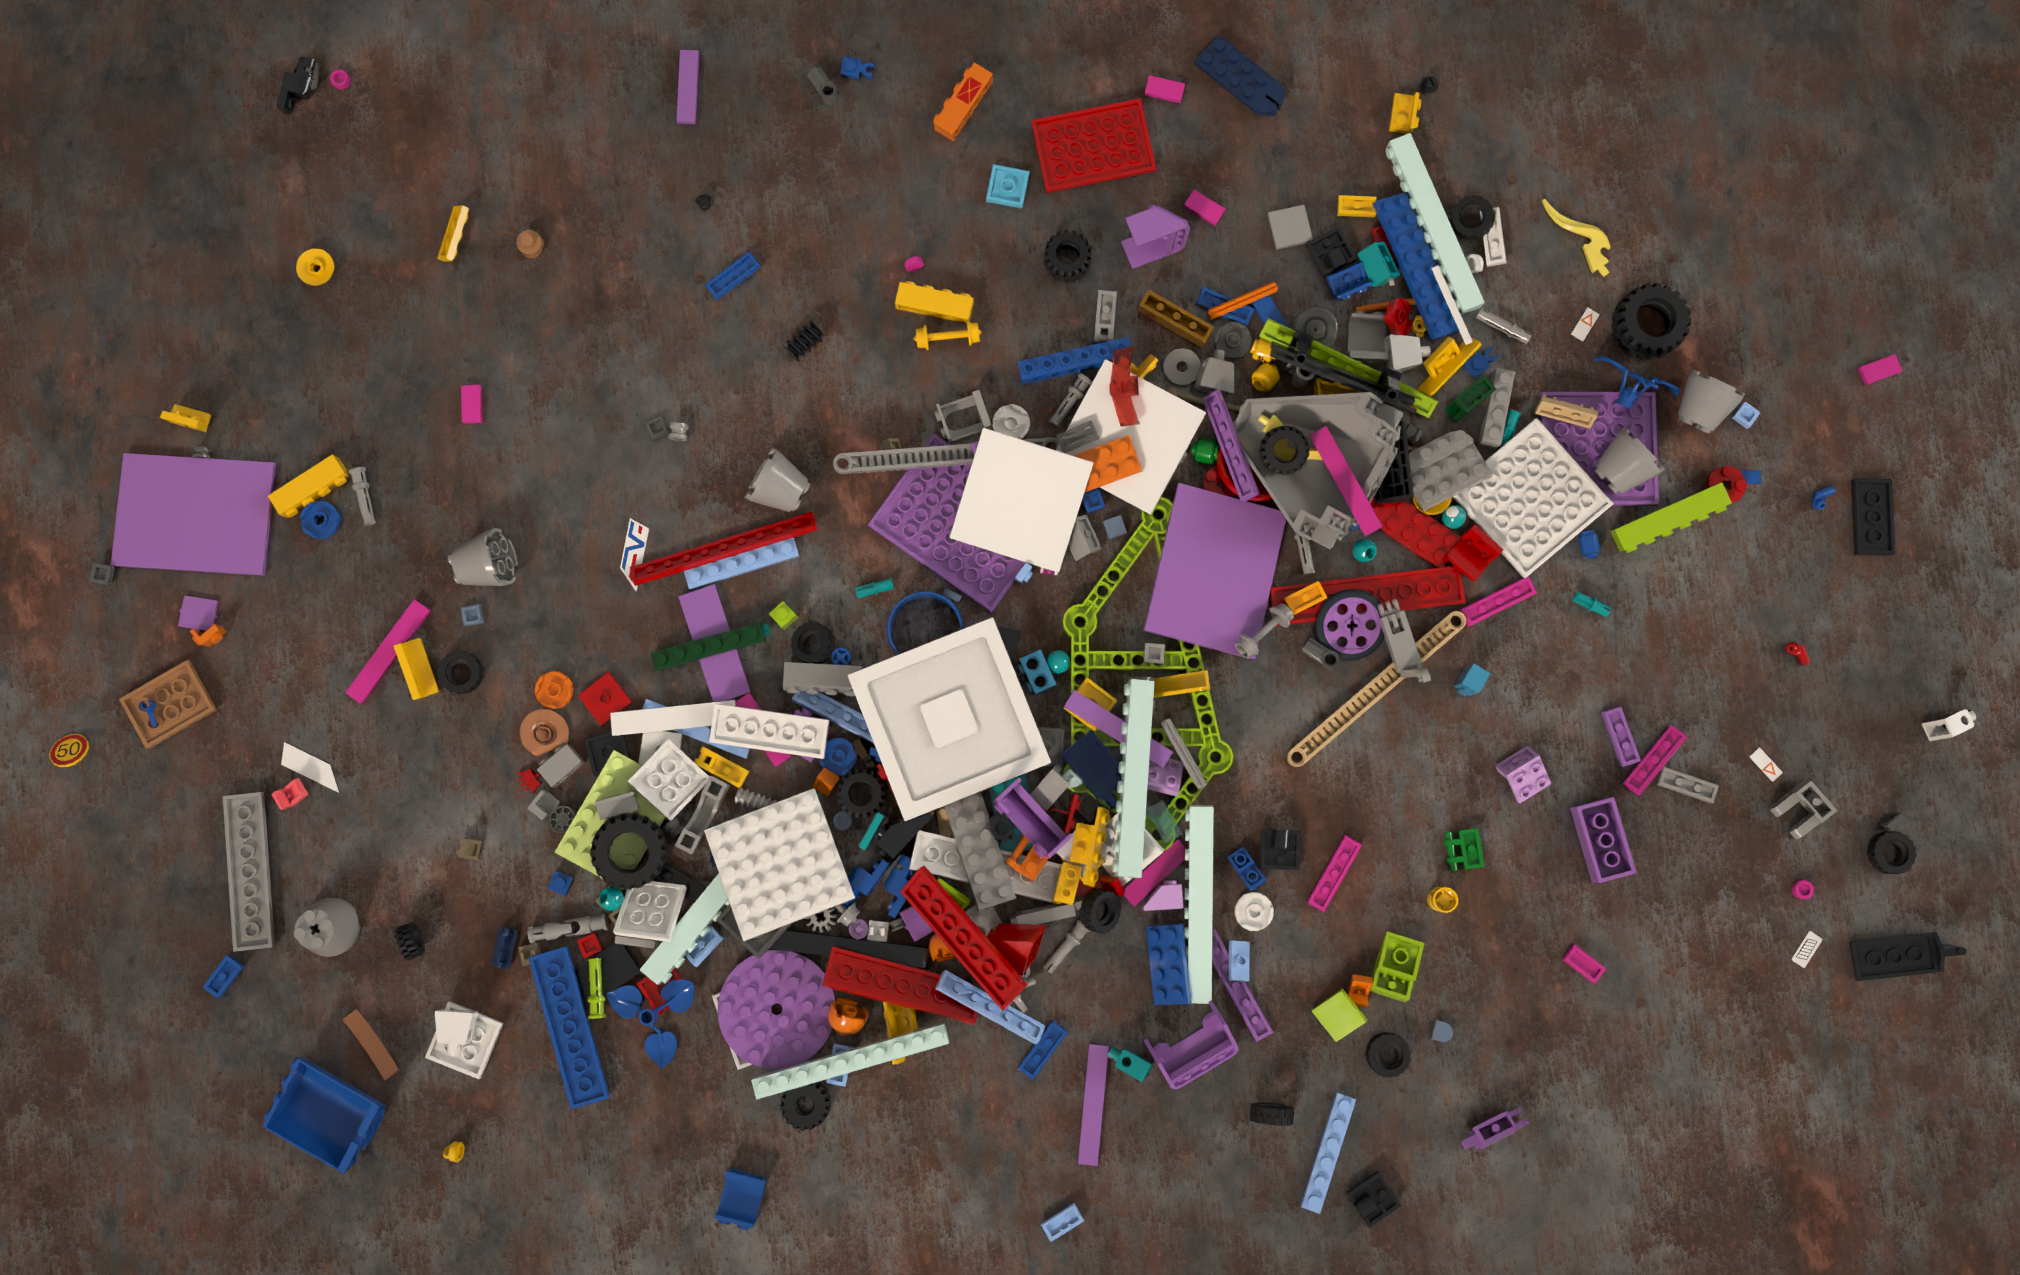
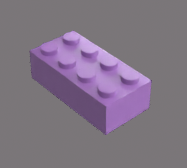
[1570,797,1637,883]

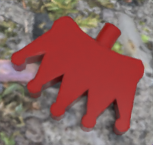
[518,769,542,794]

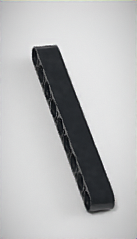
[769,930,931,968]

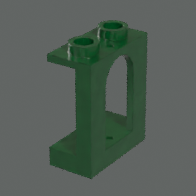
[1444,375,1497,423]

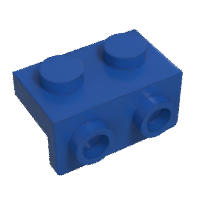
[1325,261,1372,301]

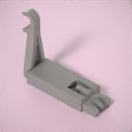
[1377,598,1431,683]
[1010,897,1084,978]

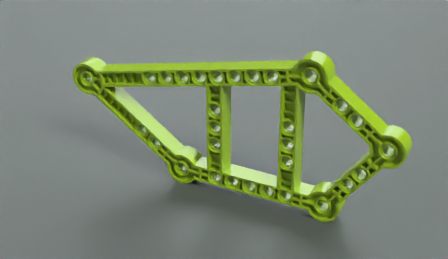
[1062,497,1233,850]

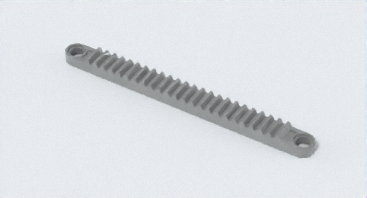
[833,437,1059,474]

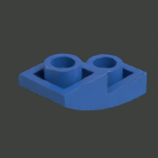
[1227,847,1267,892]

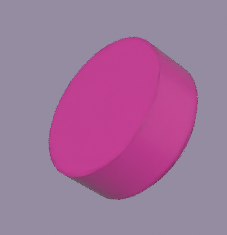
[330,69,351,90]
[904,256,924,272]
[1792,880,1814,899]

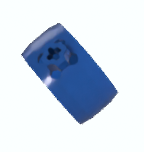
[887,591,964,656]

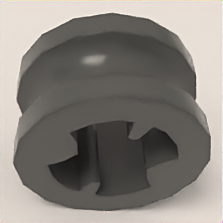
[192,447,212,459]
[889,917,906,932]

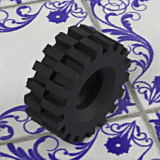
[780,1082,831,1131]

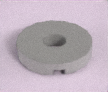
[1163,348,1201,386]

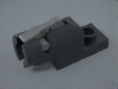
[276,57,320,115]

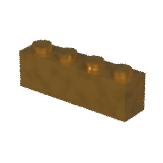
[1138,289,1214,348]

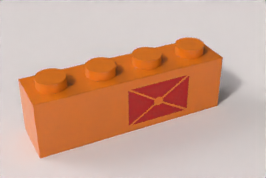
[933,62,993,141]

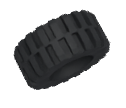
[1611,283,1692,360]
[590,813,667,890]

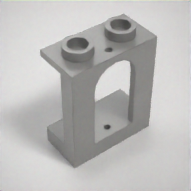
[934,390,992,443]

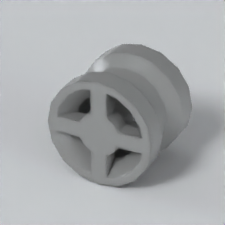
[668,422,689,441]

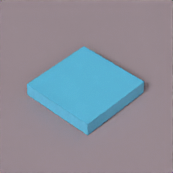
[986,164,1030,209]

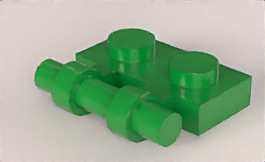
[1443,828,1484,871]

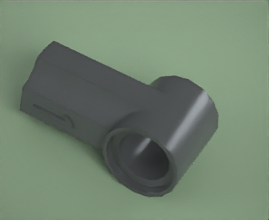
[807,66,838,105]
[1301,637,1339,670]

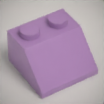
[1141,880,1183,911]

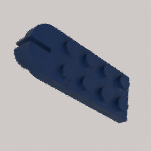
[1194,35,1284,116]

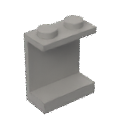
[1347,311,1388,364]

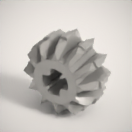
[805,907,838,933]

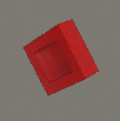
[1099,875,1125,897]
[577,933,603,958]

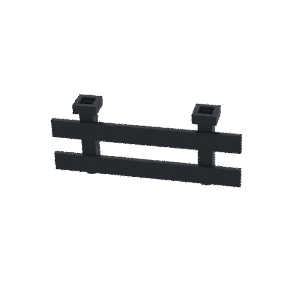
[1270,330,1417,413]

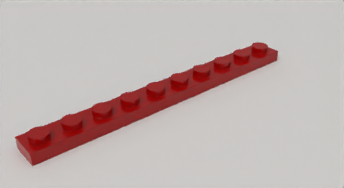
[630,511,818,586]

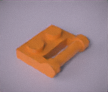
[1004,833,1048,882]

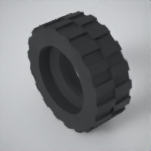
[1451,195,1495,240]
[790,621,835,664]
[437,651,484,694]
[1867,831,1917,874]
[1080,888,1121,934]
[1365,1032,1411,1078]
[1250,1102,1295,1126]

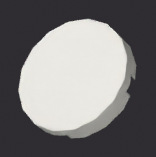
[993,404,1030,439]
[1234,892,1274,931]

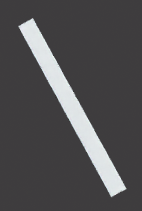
[1431,265,1473,345]

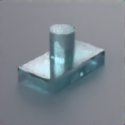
[1146,800,1182,844]

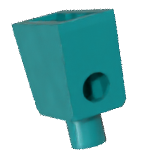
[1107,1046,1154,1082]

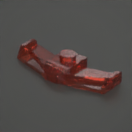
[1109,347,1140,426]

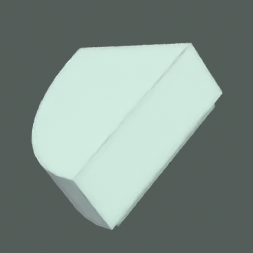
[1063,768,1084,788]

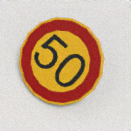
[49,734,89,767]

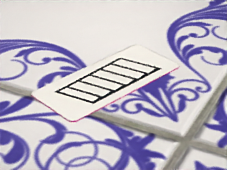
[1792,931,1822,968]

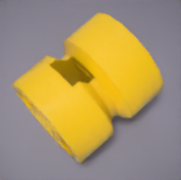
[1427,886,1458,913]

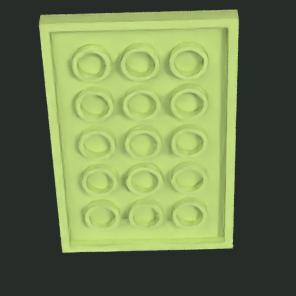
[555,750,665,890]

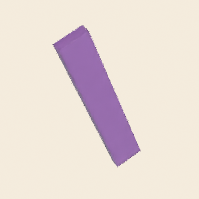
[1202,390,1260,502]
[1064,690,1173,768]
[1212,929,1273,1042]
[1078,1044,1109,1166]

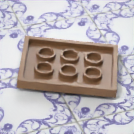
[119,660,217,749]

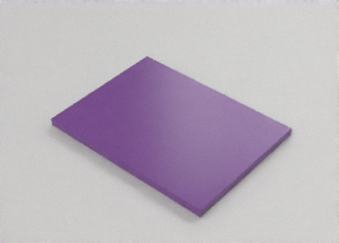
[868,434,1027,613]
[111,453,276,576]
[1143,483,1286,660]

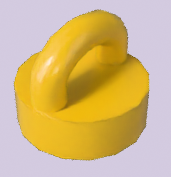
[443,1141,465,1162]

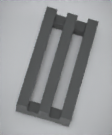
[1056,420,1099,453]

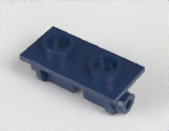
[491,927,518,969]

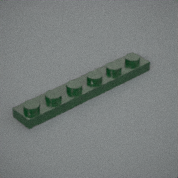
[651,622,766,672]

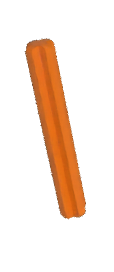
[1207,282,1278,320]

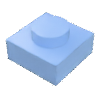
[1732,402,1761,429]
[1015,563,1033,584]

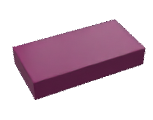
[1145,75,1185,104]
[1184,190,1226,226]
[1858,354,1903,385]
[461,385,483,424]
[1562,944,1606,984]

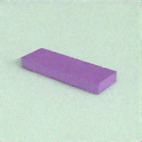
[1601,706,1641,767]

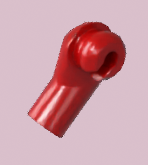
[1786,642,1811,666]

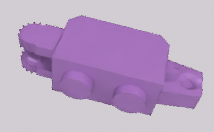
[1461,1107,1529,1150]

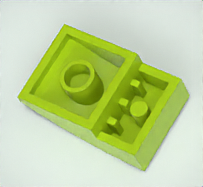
[1370,931,1424,1002]

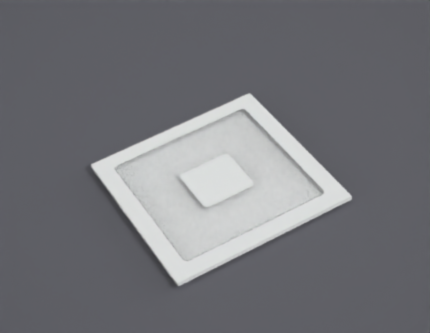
[847,617,1051,821]

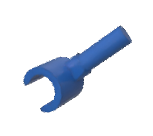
[140,700,157,727]

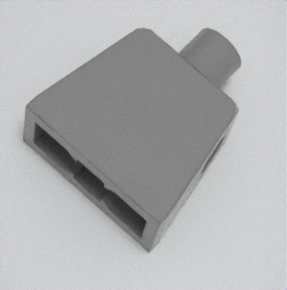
[1194,350,1234,397]

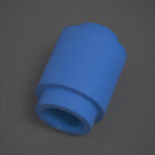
[1578,530,1601,559]

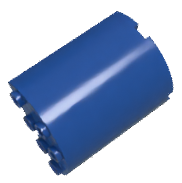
[262,1057,386,1174]

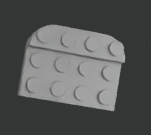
[1409,430,1492,512]

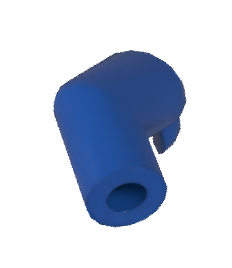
[1812,485,1835,510]

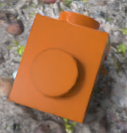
[190,624,227,647]
[1348,974,1373,1007]

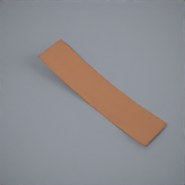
[342,1009,399,1081]

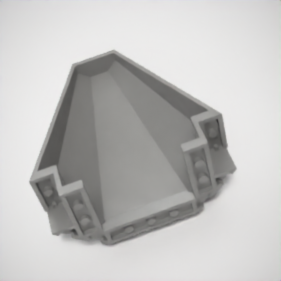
[1233,392,1403,549]

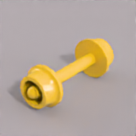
[913,320,982,350]

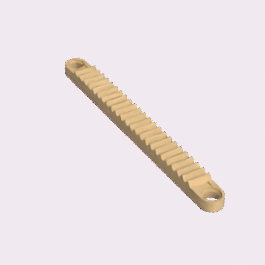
[1286,611,1466,767]

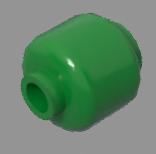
[1192,438,1220,464]

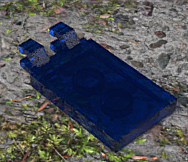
[1061,730,1121,810]

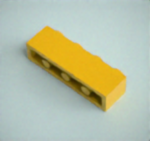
[895,281,974,324]
[268,454,351,518]

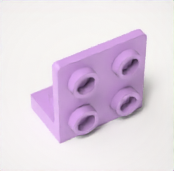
[1495,746,1551,803]

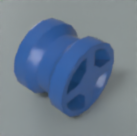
[831,648,852,665]

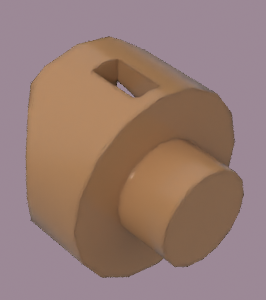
[516,230,544,259]

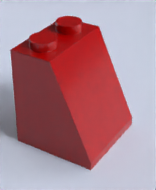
[987,923,1046,976]

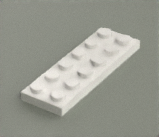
[709,703,830,759]

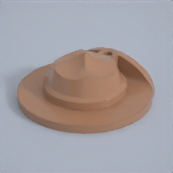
[520,709,569,756]

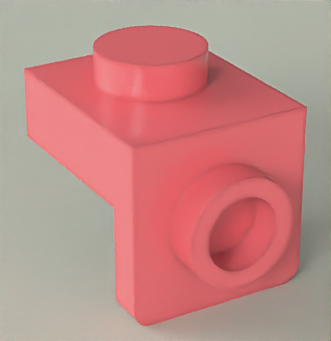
[272,778,309,810]

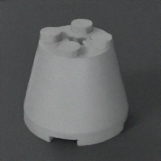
[1677,369,1745,434]
[1594,427,1665,494]
[744,448,810,512]
[448,528,518,586]
[294,898,361,957]

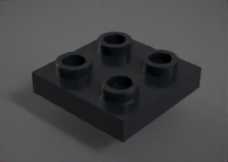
[1305,226,1357,277]
[1260,829,1301,870]
[1346,1171,1402,1228]

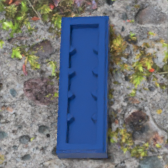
[705,251,761,301]

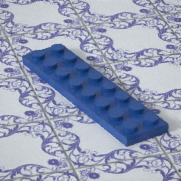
[1373,192,1459,340]
[529,946,610,1109]

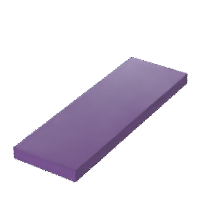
[678,584,751,702]

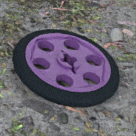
[1315,589,1385,661]

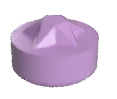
[849,919,869,939]

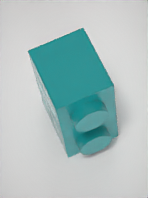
[1357,241,1400,287]

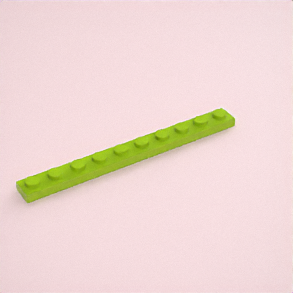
[1259,318,1438,418]

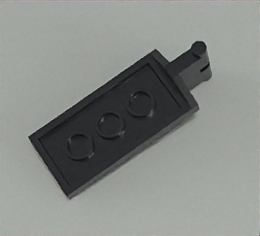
[1849,932,1967,981]

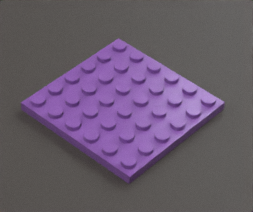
[1540,392,1659,506]

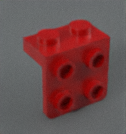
[1446,524,1504,581]

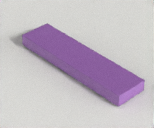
[677,50,700,124]

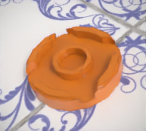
[534,671,574,710]

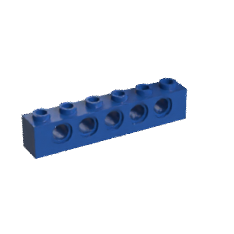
[1018,337,1133,385]

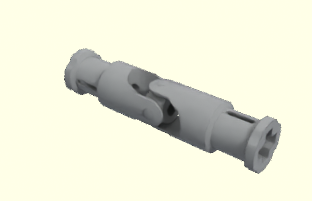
[527,913,609,944]

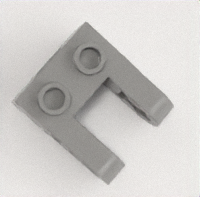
[1769,779,1837,840]

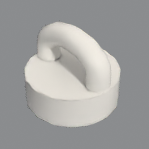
[1465,254,1484,273]

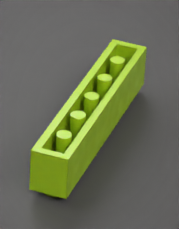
[1610,483,1732,553]

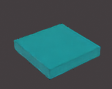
[859,813,887,850]

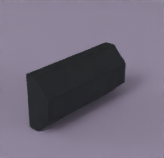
[1374,421,1414,504]

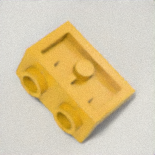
[1389,92,1421,134]
[160,404,211,433]
[1051,862,1082,905]

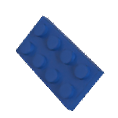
[1146,924,1192,1005]

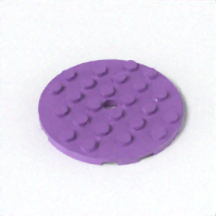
[718,950,835,1069]

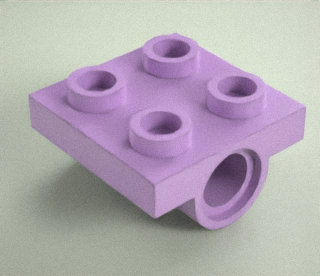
[1147,758,1184,797]

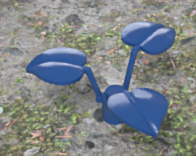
[1593,356,1680,409]
[607,979,694,1068]

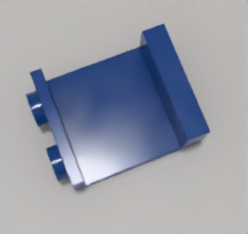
[714,1168,767,1230]

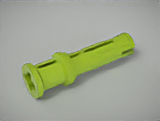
[588,958,606,1019]

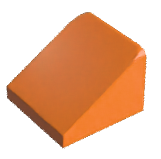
[812,768,839,797]

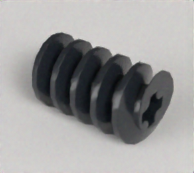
[783,320,824,362]

